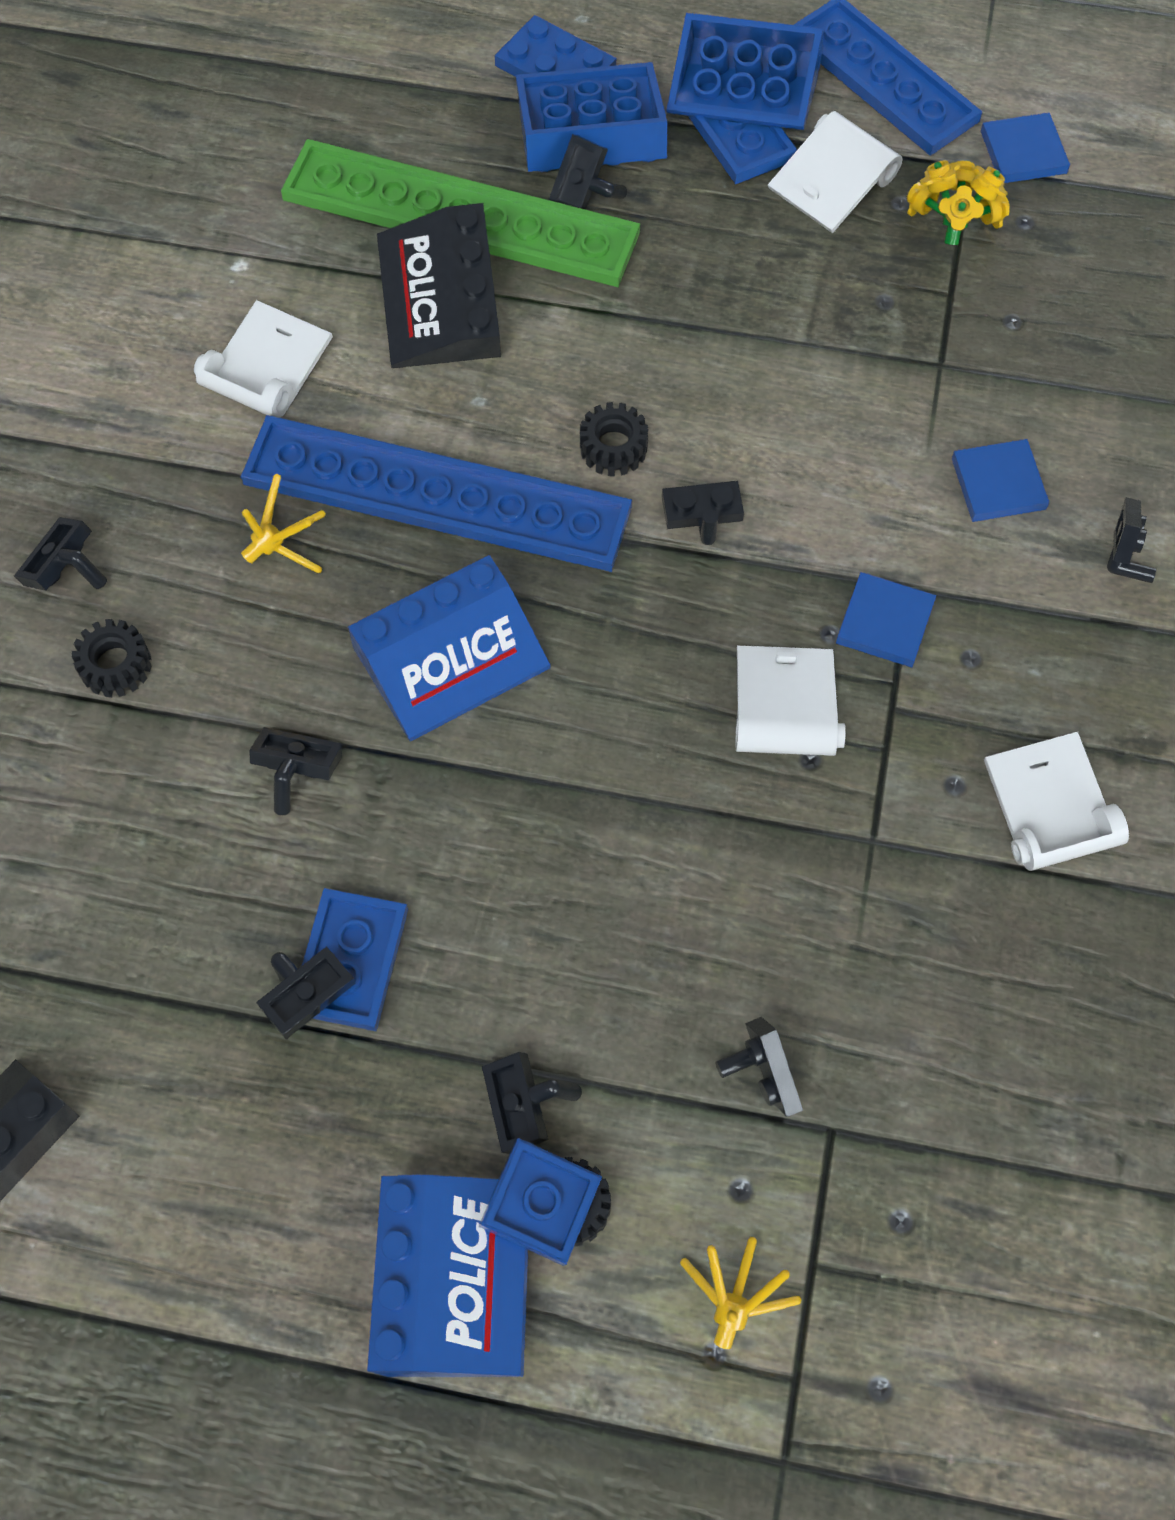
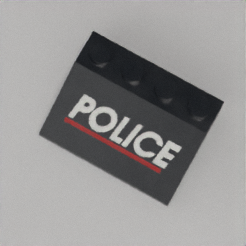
[377,203,501,369]

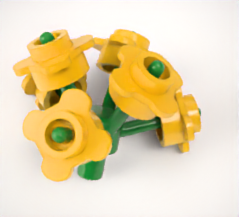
[907,160,1010,245]

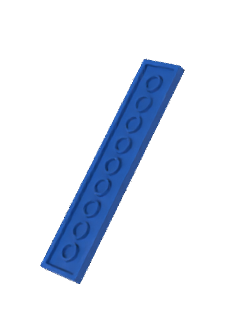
[241,415,632,572]

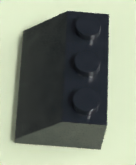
[0,1059,80,1201]

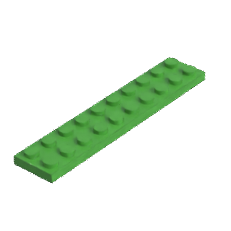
[281,139,640,287]

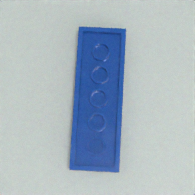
[794,0,982,156]

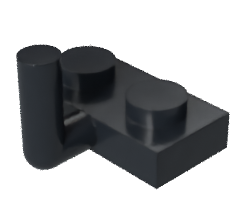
[549,134,627,210]
[662,481,744,545]
[1107,497,1157,583]
[14,517,107,591]
[249,727,342,815]
[256,946,356,1039]
[715,1017,803,1117]
[482,1052,582,1154]

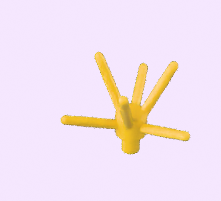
[241,474,326,573]
[680,1237,802,1349]

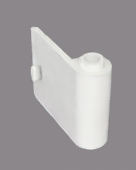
[768,111,903,233]
[194,300,333,418]
[735,645,845,756]
[983,732,1129,871]

